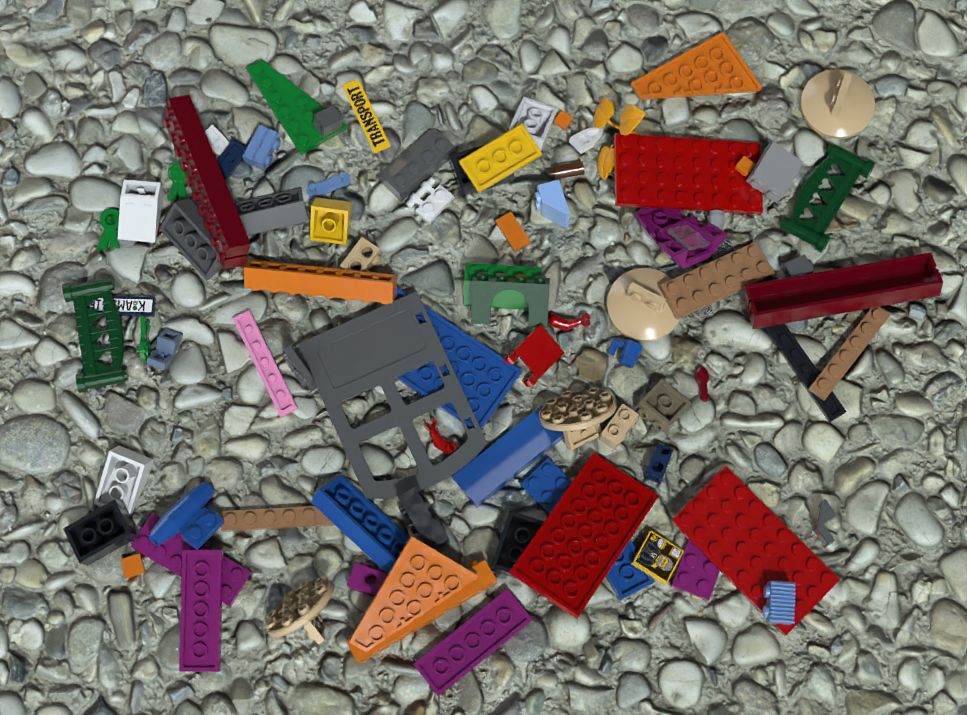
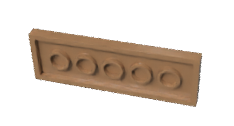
[658,242,775,320]

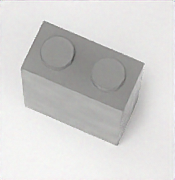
[746,141,803,202]

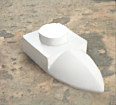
[205,124,229,156]
[569,127,603,154]

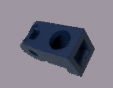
[644,443,674,484]

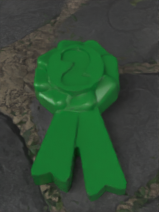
[167,162,188,203]
[97,209,120,252]
[136,316,151,362]

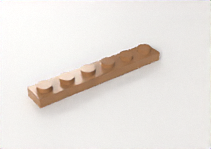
[808,307,891,401]
[221,506,336,532]

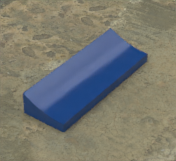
[452,405,564,508]
[311,474,409,574]

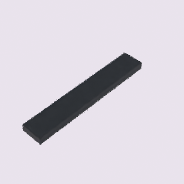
[764,324,847,423]

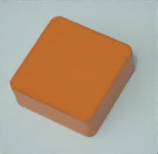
[554,110,573,130]
[735,156,755,177]

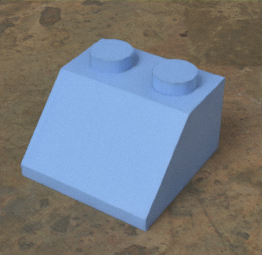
[534,180,570,228]

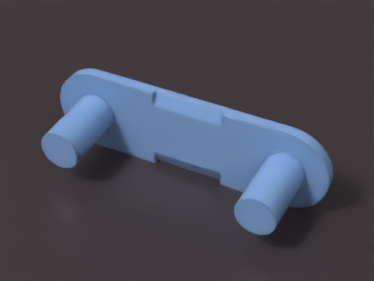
[307,172,351,198]

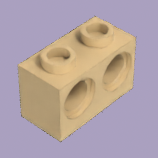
[340,237,382,272]
[600,404,639,451]

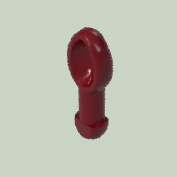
[695,365,710,402]

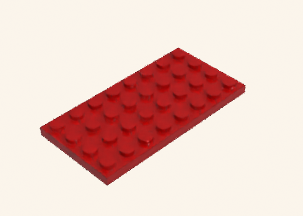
[614,133,763,215]
[509,452,659,619]
[671,466,840,636]

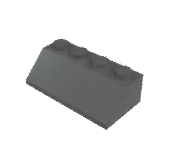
[376,129,455,202]
[234,187,308,237]
[159,198,223,281]

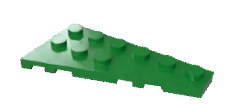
[246,59,348,155]

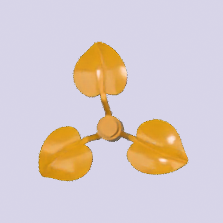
[593,98,646,180]

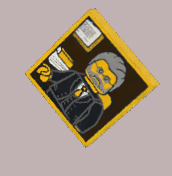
[631,530,684,585]

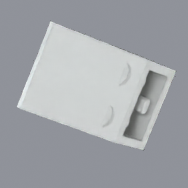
[118,180,165,243]

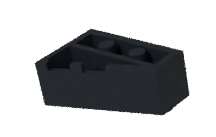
[398,485,450,551]

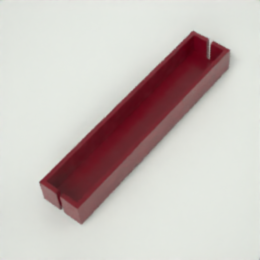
[162,95,251,270]
[743,252,943,329]

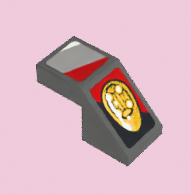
[814,499,837,548]

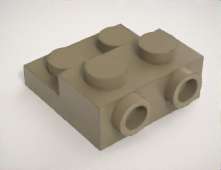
[636,379,692,434]

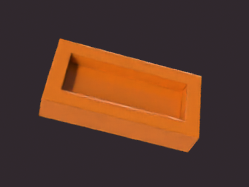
[495,212,531,253]

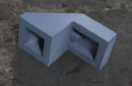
[147,328,183,370]

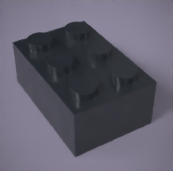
[450,144,514,196]
[63,499,139,566]
[491,511,544,579]

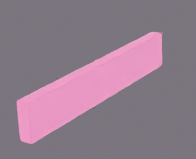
[232,310,298,417]

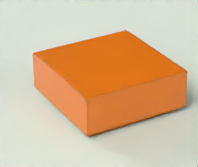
[121,553,146,579]

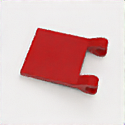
[504,324,565,387]

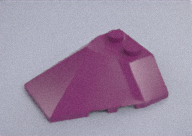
[634,208,727,269]

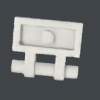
[406,177,454,225]

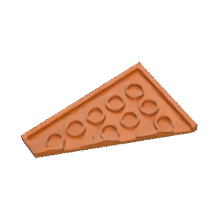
[630,32,762,100]
[349,536,478,652]

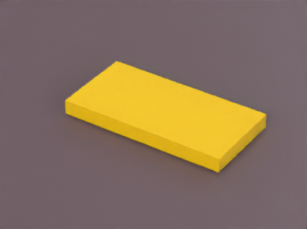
[459,123,542,194]

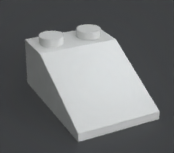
[508,97,558,152]
[94,446,154,517]

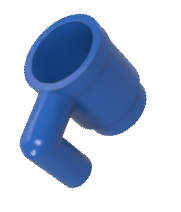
[607,338,643,368]

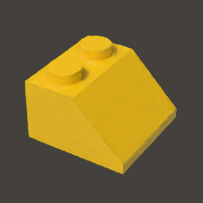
[310,197,352,245]

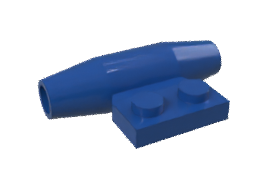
[148,482,224,550]

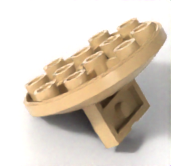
[800,69,875,139]
[607,268,681,342]
[539,387,617,451]
[265,576,335,645]

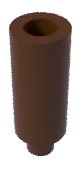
[547,161,585,180]

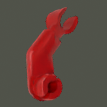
[548,313,591,331]
[424,418,457,455]

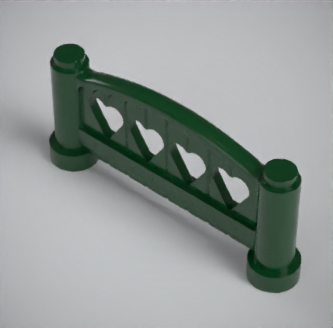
[780,144,876,253]
[62,278,129,393]

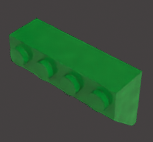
[463,263,542,310]

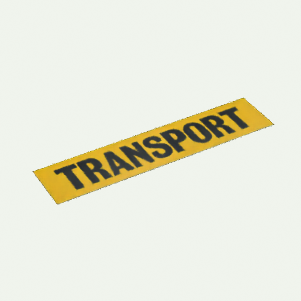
[342,79,391,154]

